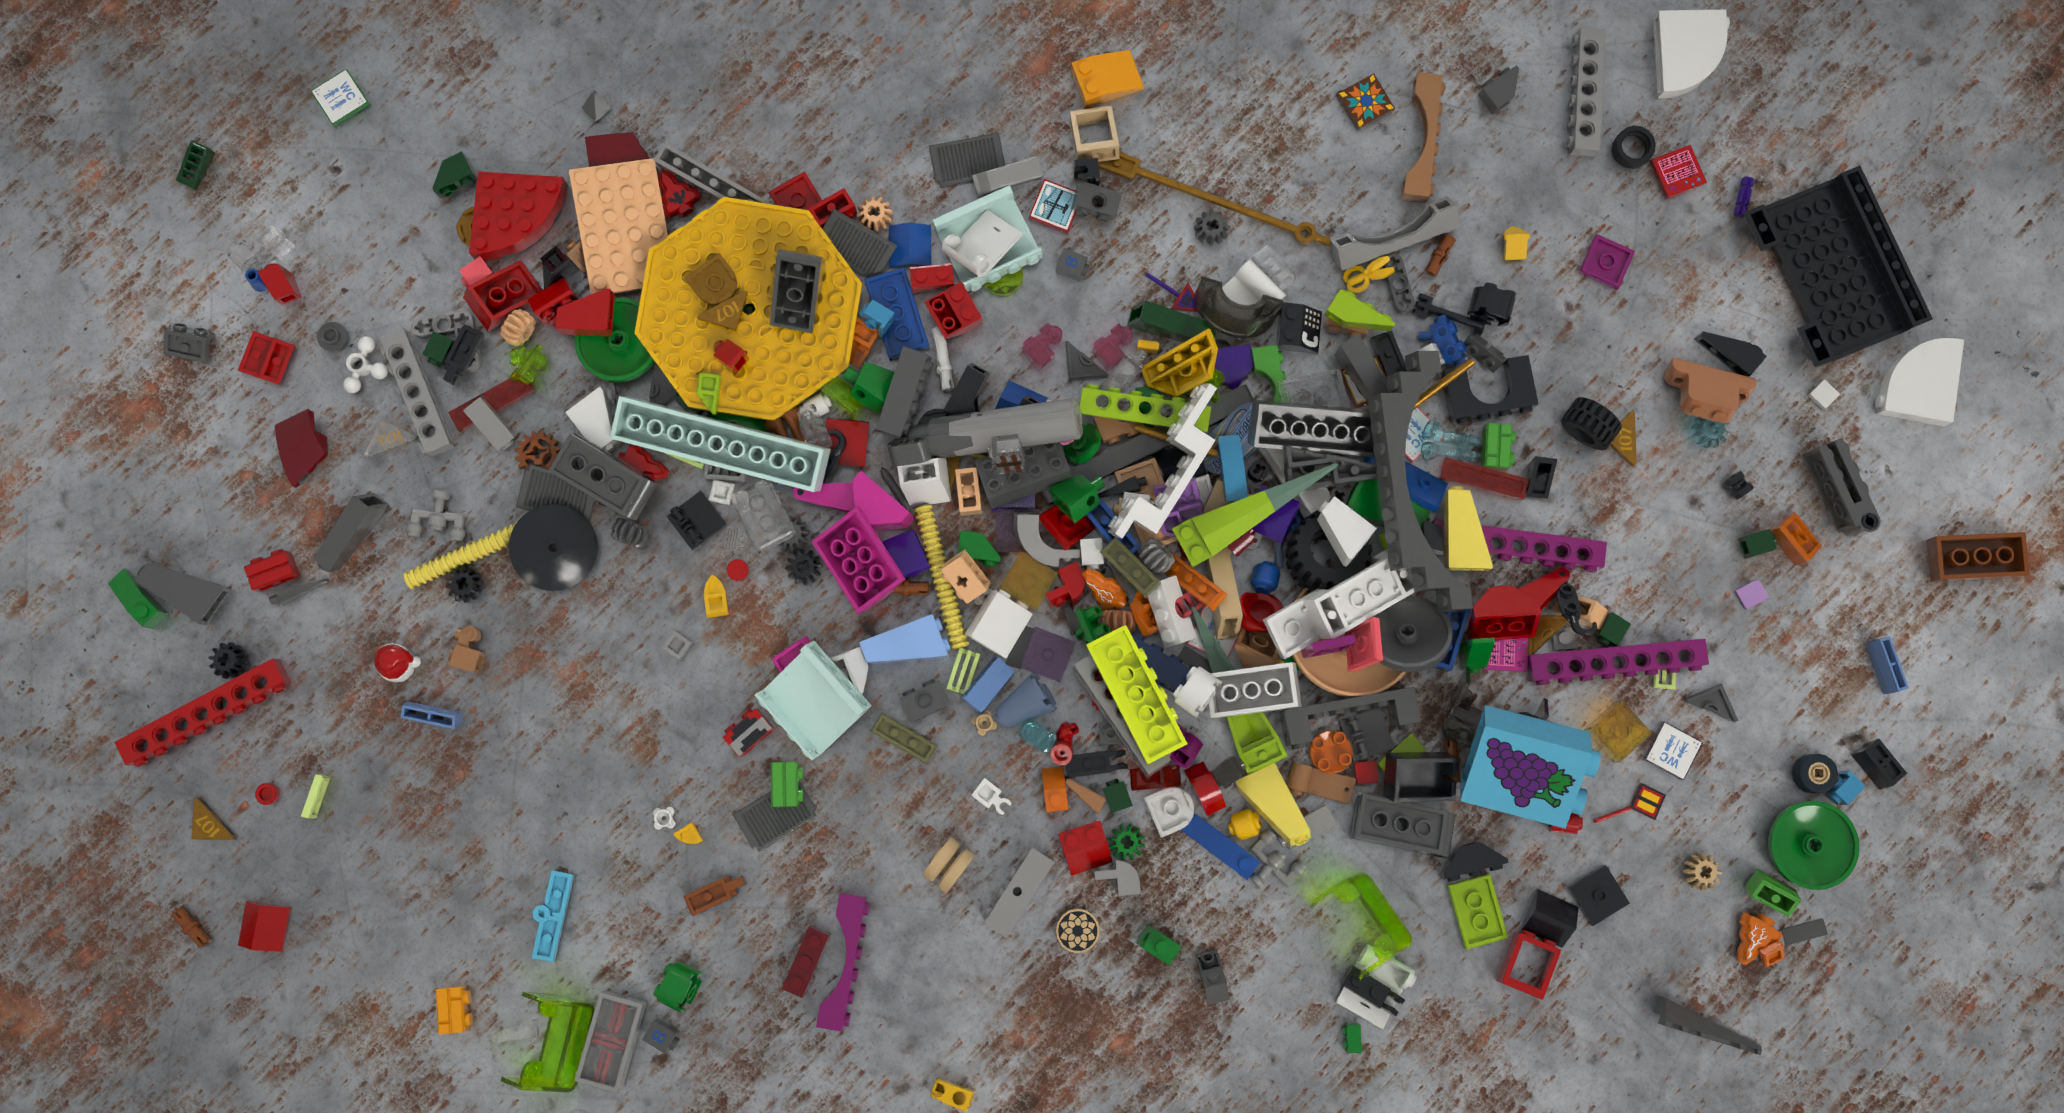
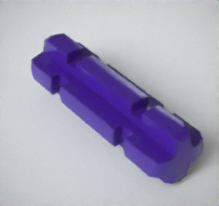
[1733,176,1754,218]

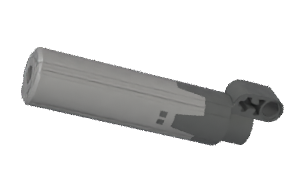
[887,398,1083,466]

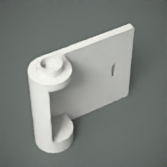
[942,210,1023,277]
[1335,943,1417,1029]

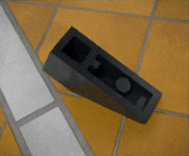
[1694,331,1767,377]

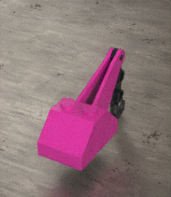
[793,430,915,531]

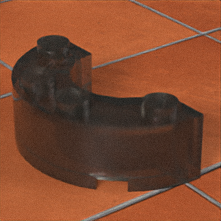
[1195,276,1284,339]

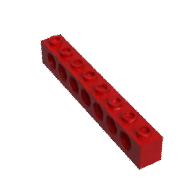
[114,658,292,767]

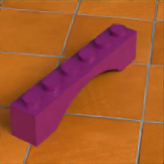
[816,893,870,1032]

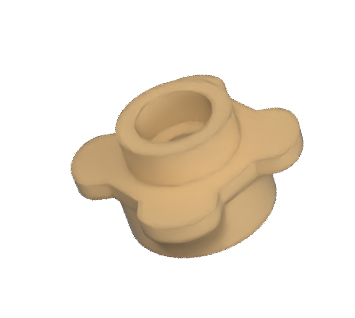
[972,710,997,736]

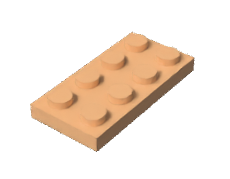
[1114,458,1178,546]

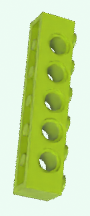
[1079,384,1211,433]

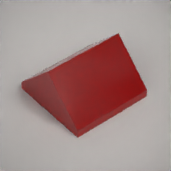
[238,901,291,952]

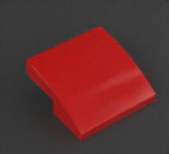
[238,331,295,385]
[823,418,869,467]

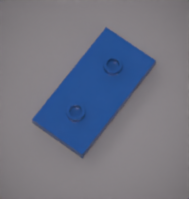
[864,267,930,360]
[1363,456,1448,513]

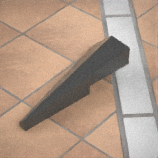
[1284,447,1378,491]
[1654,996,1762,1055]

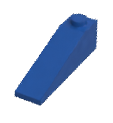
[1181,813,1261,880]

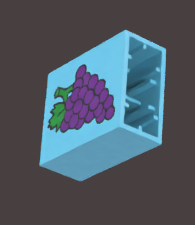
[1460,705,1601,829]

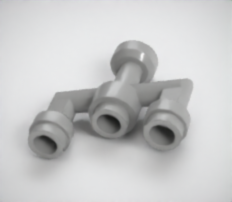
[406,490,466,542]
[1249,828,1308,889]

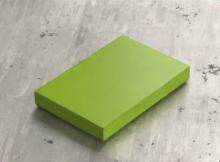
[1447,873,1508,950]

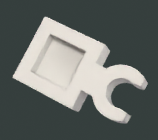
[971,778,1012,815]

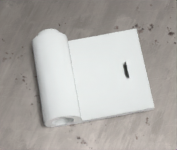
[1205,259,1287,340]

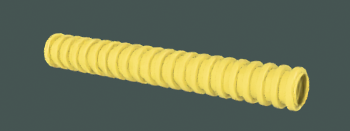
[914,504,969,650]
[403,521,518,590]

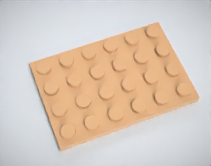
[569,158,668,294]

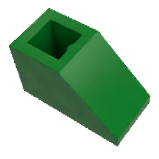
[958,530,1001,567]

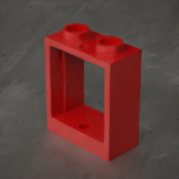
[1497,930,1562,1000]

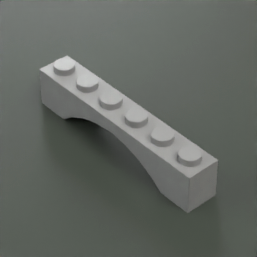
[1330,196,1460,270]

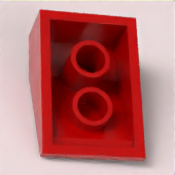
[463,260,542,332]

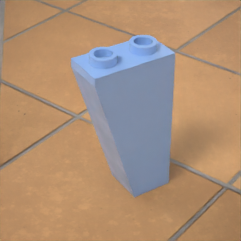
[859,614,951,664]

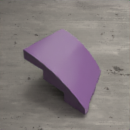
[1153,477,1204,537]

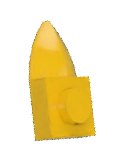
[704,575,729,618]

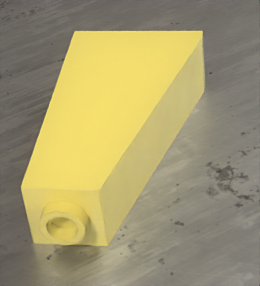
[1444,486,1493,571]
[1235,763,1311,847]

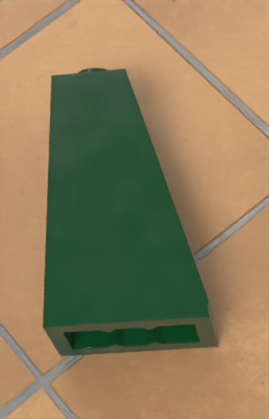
[1127,300,1216,342]

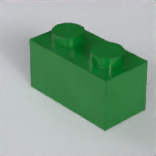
[1343,1023,1362,1054]

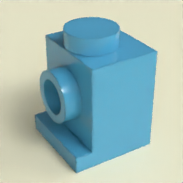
[859,299,894,337]
[1827,771,1866,805]

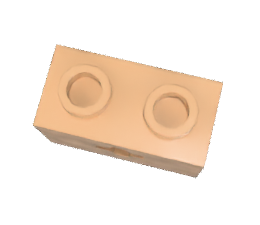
[955,467,983,516]
[940,549,991,604]

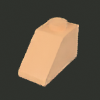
[1552,596,1609,630]

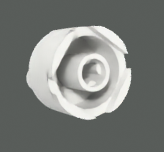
[1173,666,1222,718]

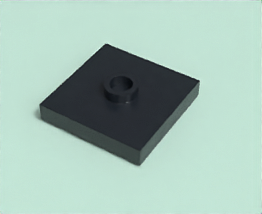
[1568,865,1630,926]

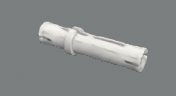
[931,327,955,392]

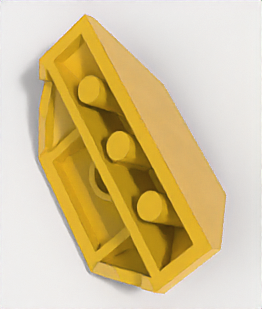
[1140,329,1218,397]

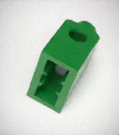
[843,362,894,414]
[1049,474,1105,523]
[1136,924,1183,966]

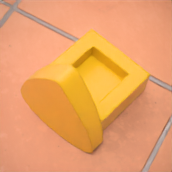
[1503,226,1530,260]

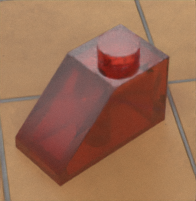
[1130,765,1182,791]

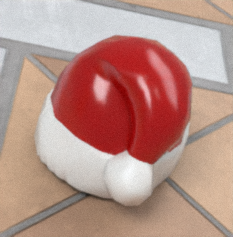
[374,643,421,682]

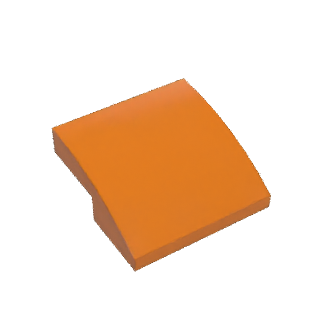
[850,317,879,369]
[1130,590,1159,636]

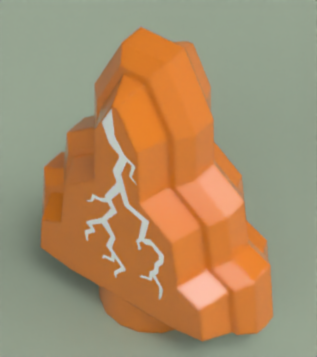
[1082,568,1128,611]
[1737,912,1783,965]

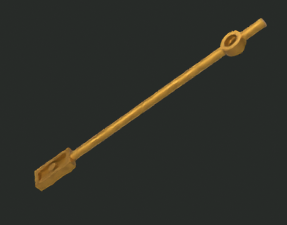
[1098,152,1331,247]

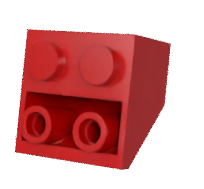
[528,277,579,326]
[924,282,983,339]

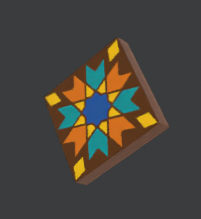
[1337,73,1395,130]

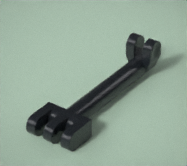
[1412,293,1486,336]

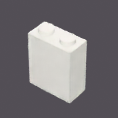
[965,589,1032,659]

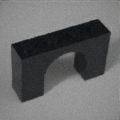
[1440,355,1539,425]
[944,363,1041,450]

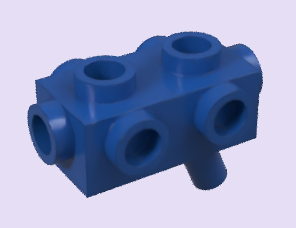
[1419,315,1467,367]

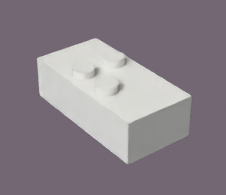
[1209,662,1302,718]

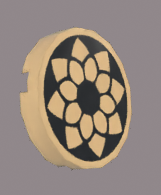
[1056,908,1100,953]

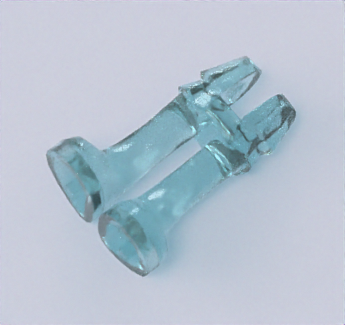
[1421,420,1482,462]

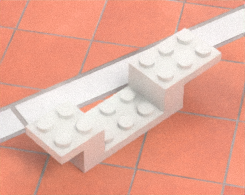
[1108,383,1217,539]
[1263,549,1414,659]

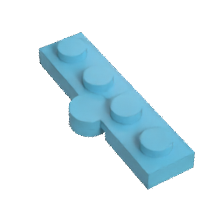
[531,870,575,962]

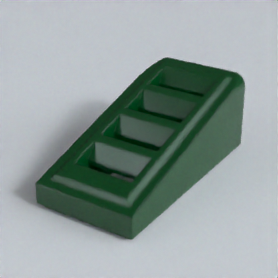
[176,140,215,190]

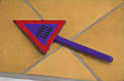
[1145,273,1206,313]

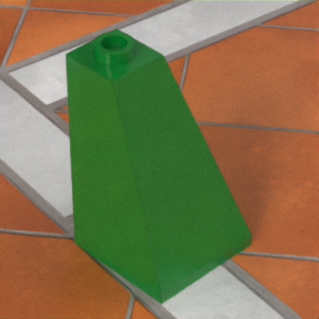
[1345,480,1430,528]

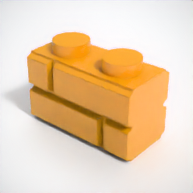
[435,985,473,1035]

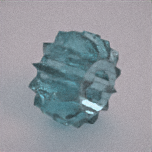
[1691,417,1730,448]
[1019,720,1057,753]

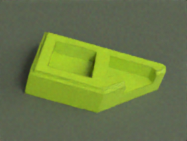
[696,372,722,415]

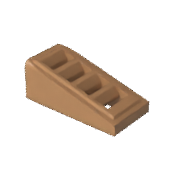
[1065,778,1106,814]

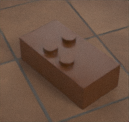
[1927,532,2030,582]

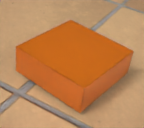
[1759,940,1785,968]

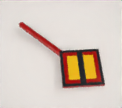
[1594,783,1666,823]

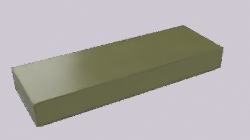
[1100,537,1161,598]
[871,712,937,765]

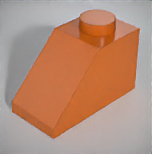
[1041,766,1068,813]

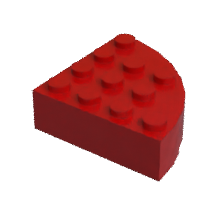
[469,171,568,260]

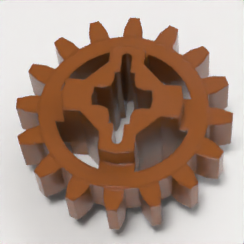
[515,431,561,471]

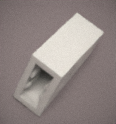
[565,387,618,453]
[1317,496,1377,567]

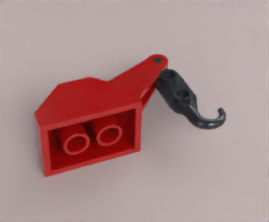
[1467,568,1597,640]

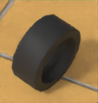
[1612,126,1656,169]

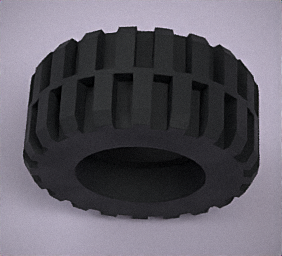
[1285,512,1373,593]

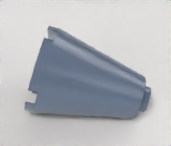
[995,672,1057,727]

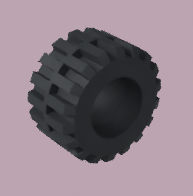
[1561,397,1622,451]

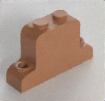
[1664,357,1756,424]

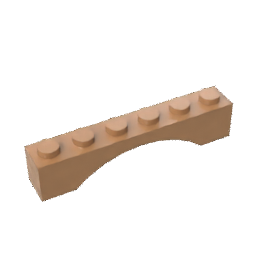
[1401,72,1445,203]

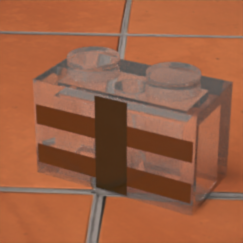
[988,434,1025,474]

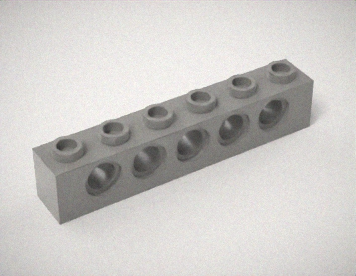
[1567,27,1606,157]
[379,327,455,457]
[1073,654,1171,778]

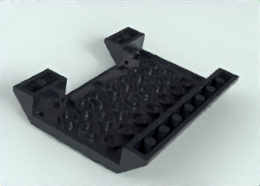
[1743,166,1933,368]

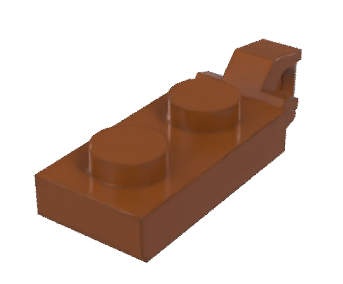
[683,876,746,916]

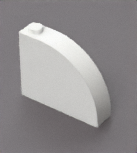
[1653,9,1730,99]
[1875,338,1964,427]

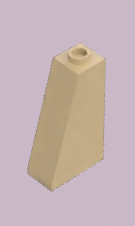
[1205,549,1243,640]

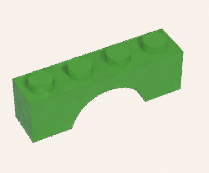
[1251,345,1290,403]

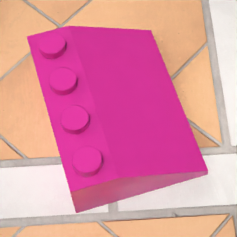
[811,506,905,614]

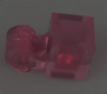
[1022,323,1062,371]
[1092,323,1133,372]

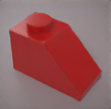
[713,339,749,375]

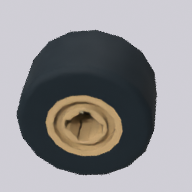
[1792,754,1838,793]

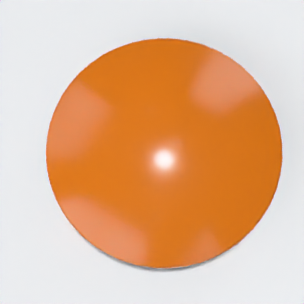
[1309,730,1353,774]

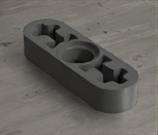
[1382,253,1415,315]

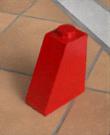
[553,289,615,336]

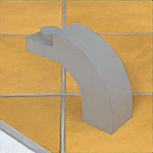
[1014,512,1081,567]

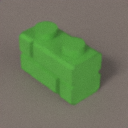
[1481,423,1516,471]
[771,762,804,807]
[1745,869,1801,917]

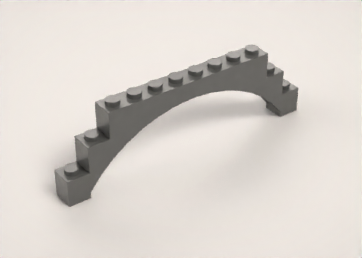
[1368,351,1473,613]

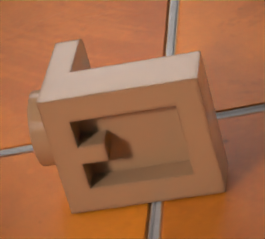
[564,239,587,273]

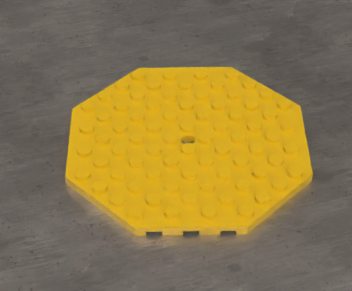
[635,197,862,421]

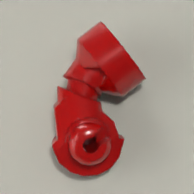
[1050,722,1079,765]

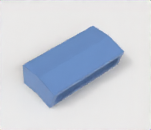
[1865,636,1909,694]
[961,656,1015,715]
[400,701,464,729]

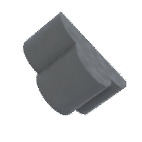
[770,249,826,333]

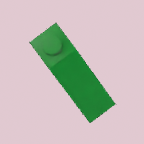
[108,568,169,629]
[1459,638,1495,674]

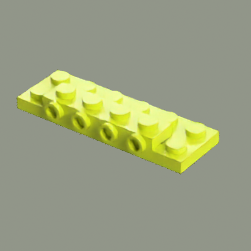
[1086,625,1187,765]

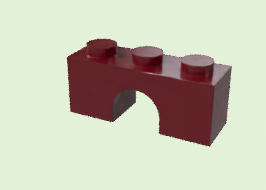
[782,925,831,998]

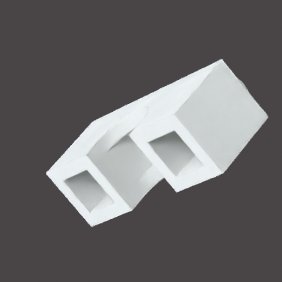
[1148,575,1196,648]

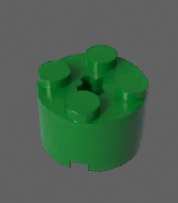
[653,961,703,1013]

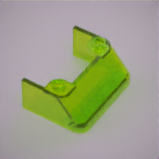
[1310,873,1412,980]
[501,991,595,1092]

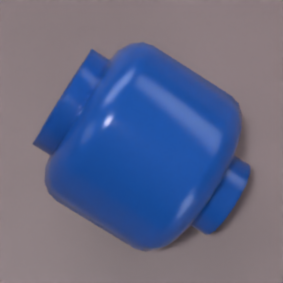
[1250,561,1280,594]

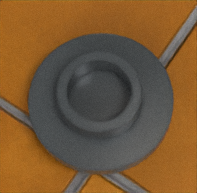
[317,322,348,352]

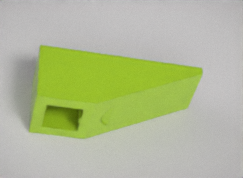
[1324,289,1396,331]

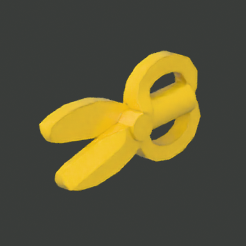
[1343,256,1395,294]

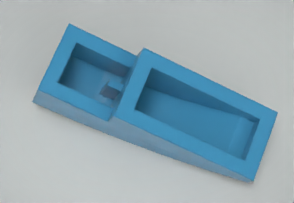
[1217,434,1248,502]

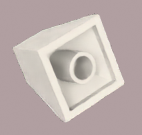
[830,646,869,694]

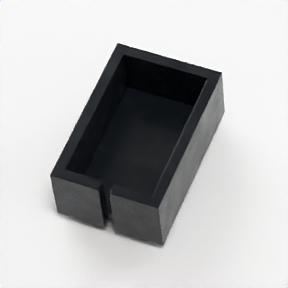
[1383,752,1458,802]

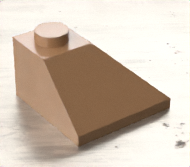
[1234,628,1279,669]

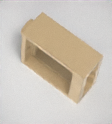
[1070,106,1120,162]

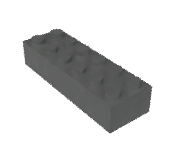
[1248,400,1375,457]

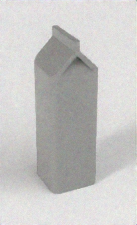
[972,156,1043,196]

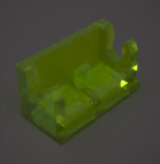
[821,376,866,420]

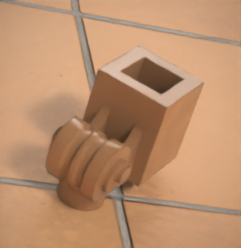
[1093,416,1140,446]
[448,626,486,674]

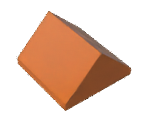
[1771,512,1822,566]

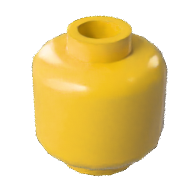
[1228,808,1262,840]

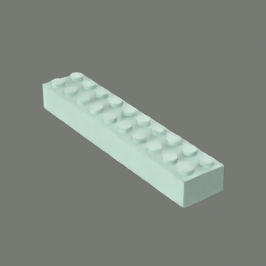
[610,396,831,492]

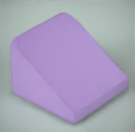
[1735,579,1769,609]

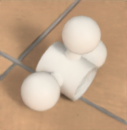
[343,336,388,393]

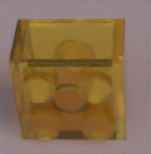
[999,551,1058,612]
[1584,700,1652,763]

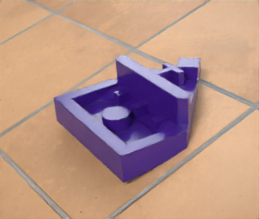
[1213,344,1254,390]

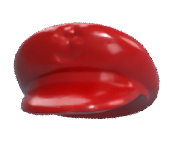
[1240,592,1284,633]

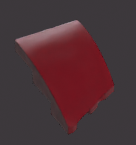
[585,133,658,172]
[275,409,328,488]

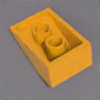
[1071,50,1144,109]

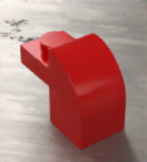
[1046,561,1085,608]
[1184,761,1226,816]

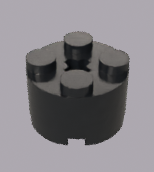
[1467,283,1516,326]

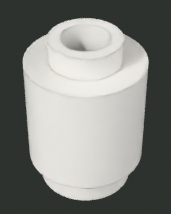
[799,392,832,421]

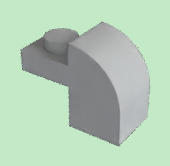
[1094,860,1141,896]

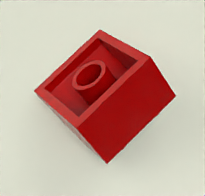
[1058,820,1113,876]

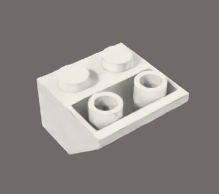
[897,458,952,508]

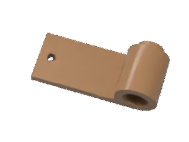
[1286,762,1356,804]

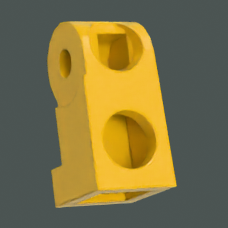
[930,1078,976,1112]

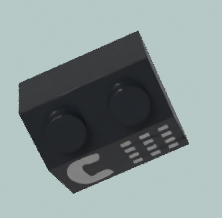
[1276,302,1322,354]

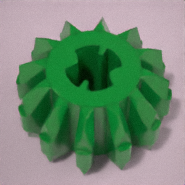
[1108,824,1145,861]

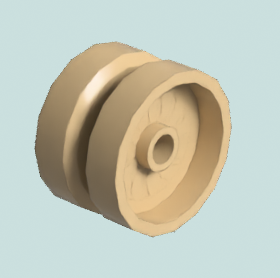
[922,837,976,894]

